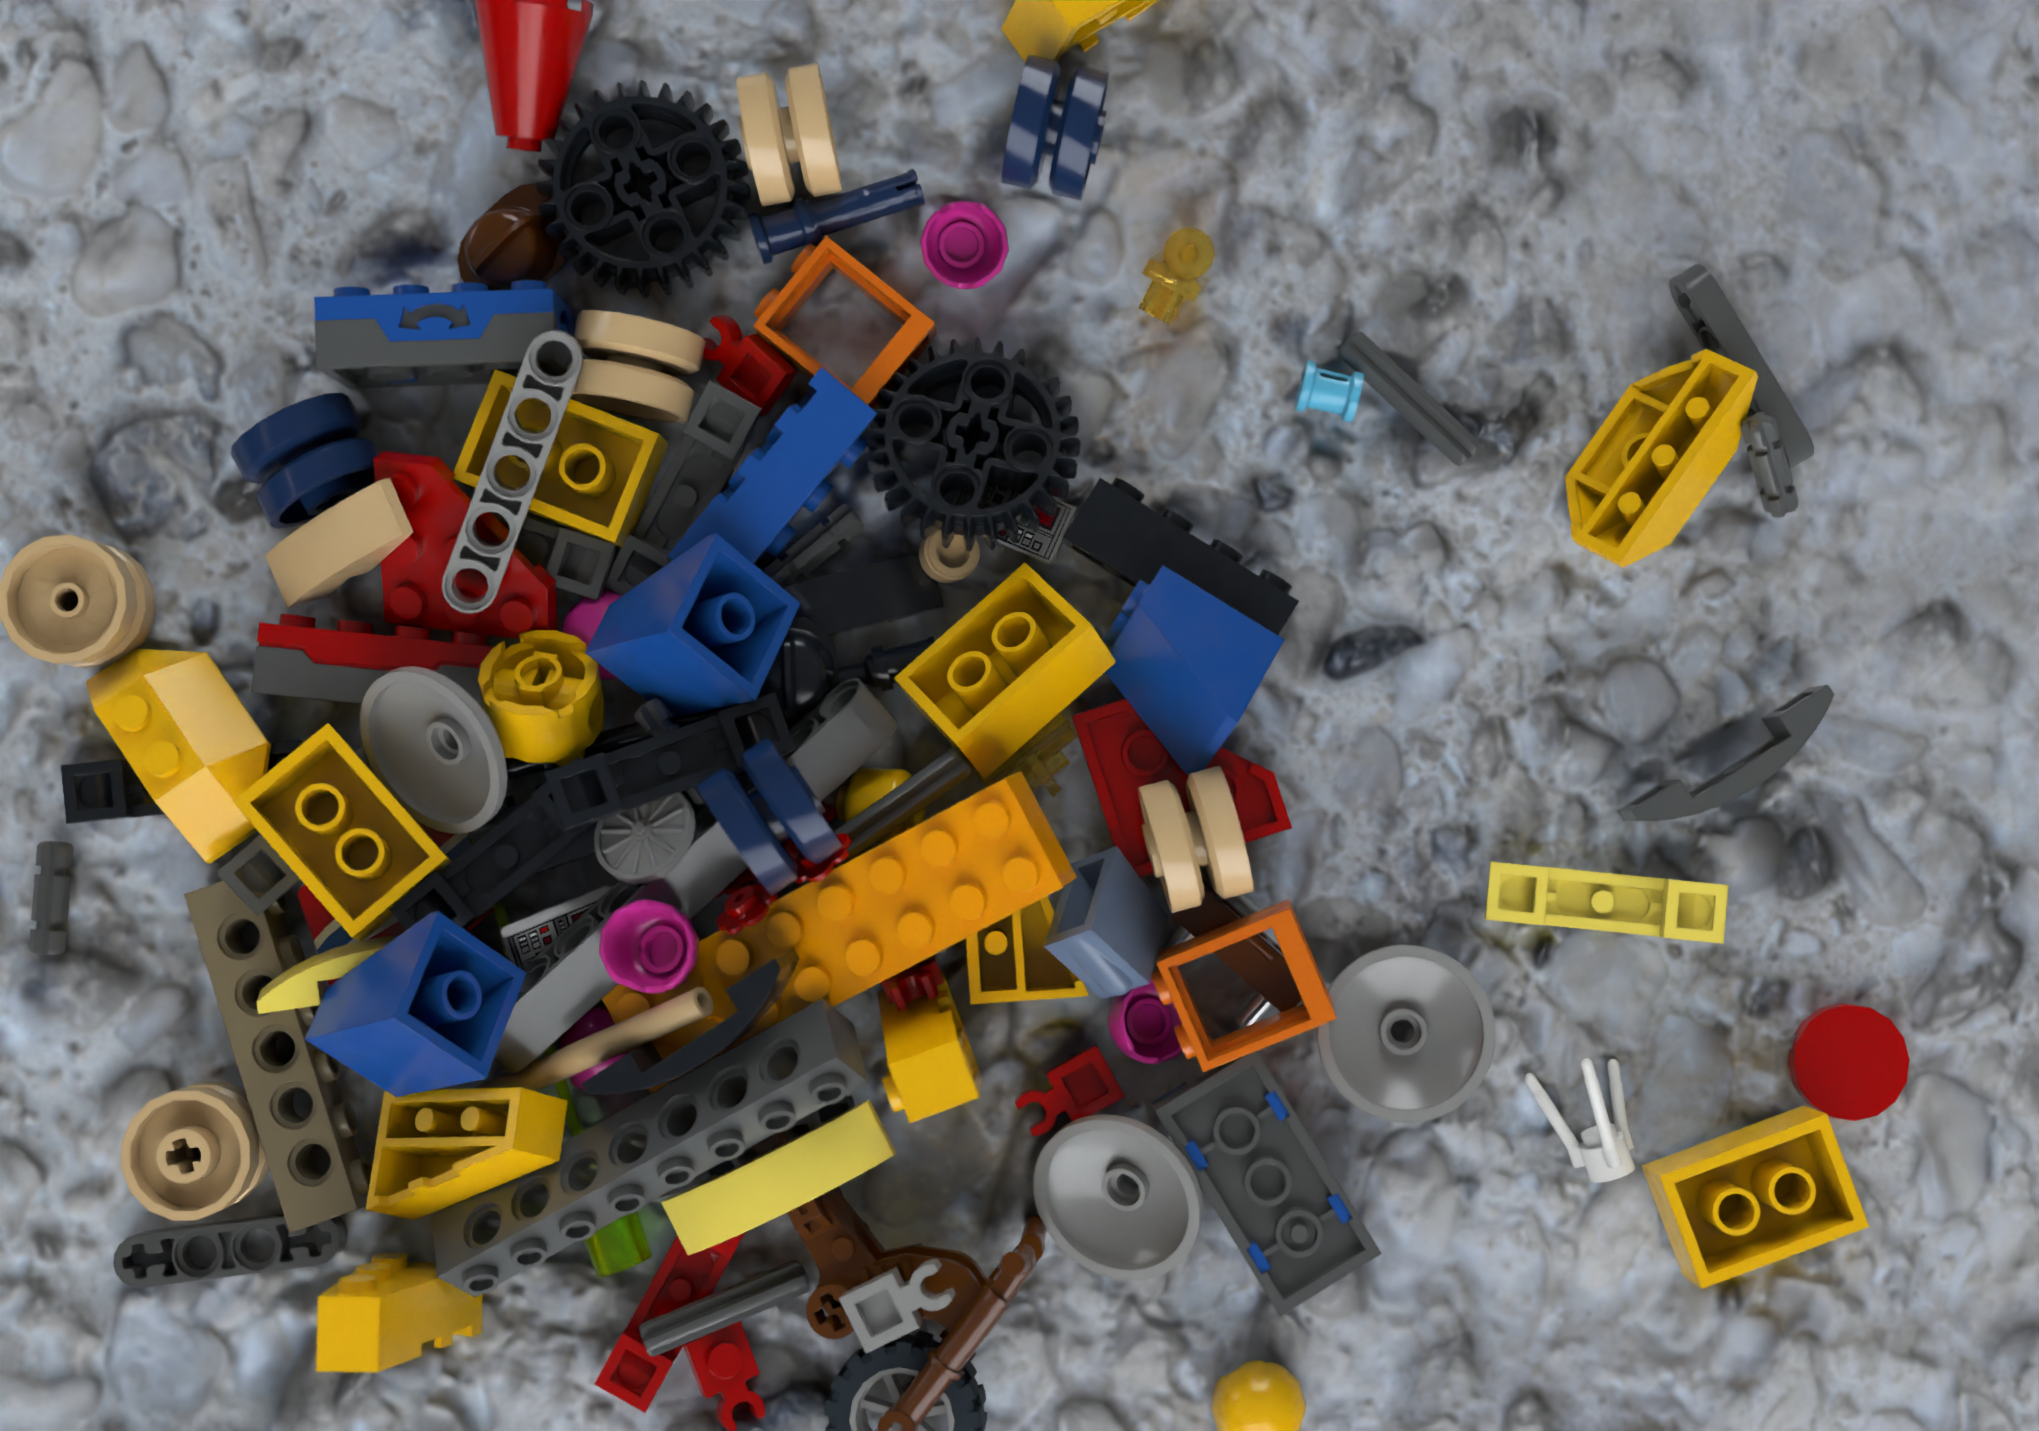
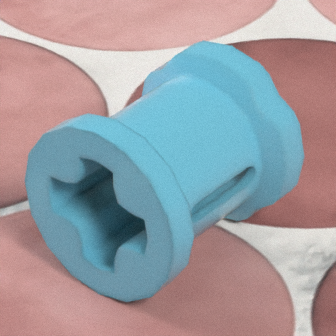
[1294,360,1364,423]

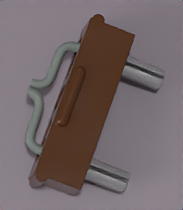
[1158,879,1302,1028]

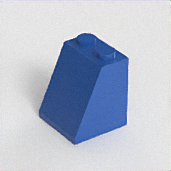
[585,533,801,719]
[1103,565,1284,775]
[305,911,527,1097]

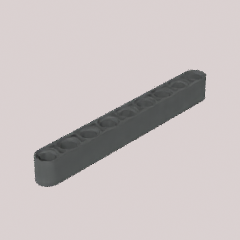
[493,678,897,1073]

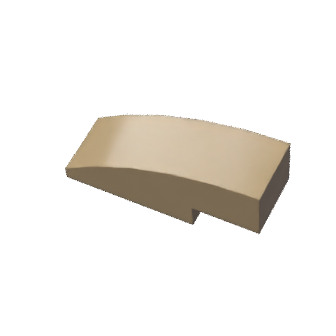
[265,478,414,608]

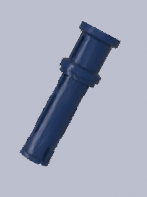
[747,169,925,265]

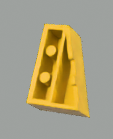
[1001,0,1158,62]
[966,896,1089,1005]
[877,973,982,1124]
[366,1087,568,1220]
[316,1252,483,1372]

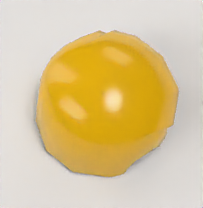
[1210,1360,1306,1431]

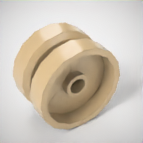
[736,62,843,206]
[566,310,706,423]
[0,534,156,668]
[1137,766,1253,913]
[121,1082,270,1220]

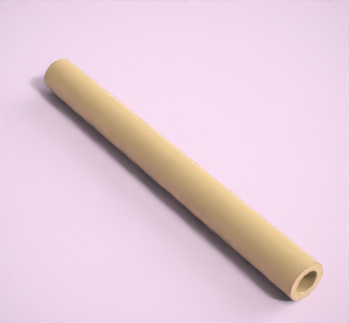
[475,987,714,1091]

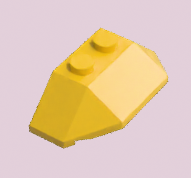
[1565,349,1758,568]
[85,648,271,864]

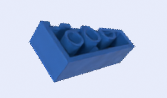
[667,367,877,565]

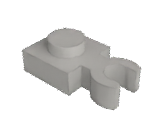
[839,1259,956,1353]

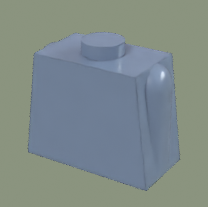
[1044,846,1168,1000]

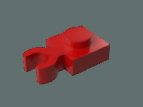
[703,315,797,417]
[881,954,944,1011]
[1015,1044,1125,1136]
[683,1321,765,1431]

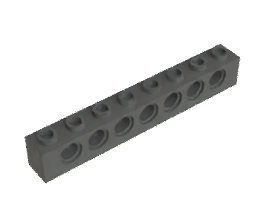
[431,999,868,1297]

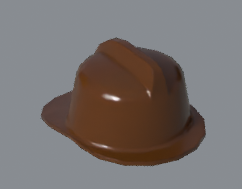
[457,183,582,291]

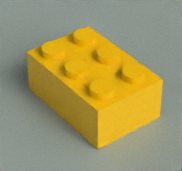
[452,369,669,548]
[894,562,1116,779]
[232,723,452,942]
[1641,1105,1869,1289]

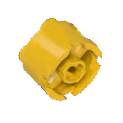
[478,630,605,766]

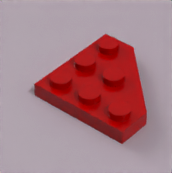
[373,451,558,639]
[1072,699,1292,877]

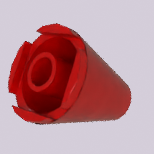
[475,0,593,152]

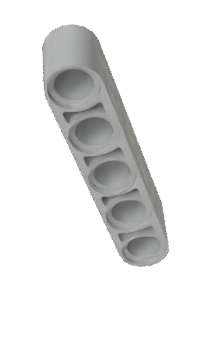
[442,330,583,614]

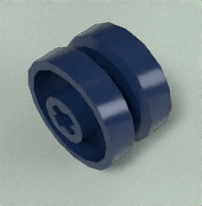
[1002,54,1109,200]
[231,393,380,529]
[696,736,843,895]

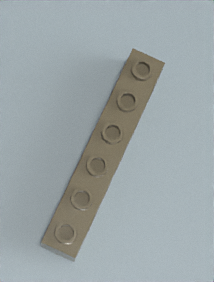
[184,881,372,1233]

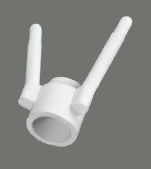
[1524,1058,1635,1183]

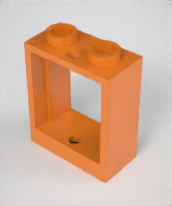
[753,236,937,409]
[1152,899,1337,1072]

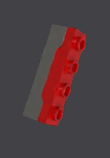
[251,614,494,709]

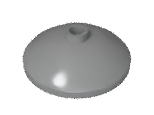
[360,666,507,834]
[1317,945,1496,1123]
[1033,1114,1203,1281]

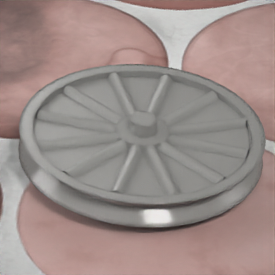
[594,793,696,884]

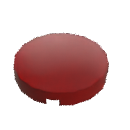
[1787,1003,1910,1121]

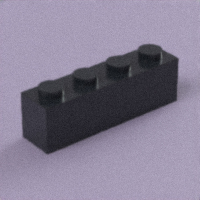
[1062,478,1299,635]

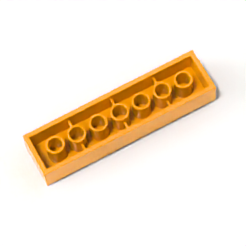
[602,771,1077,1093]

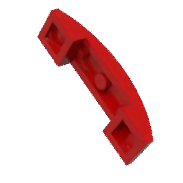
[594,1177,746,1413]

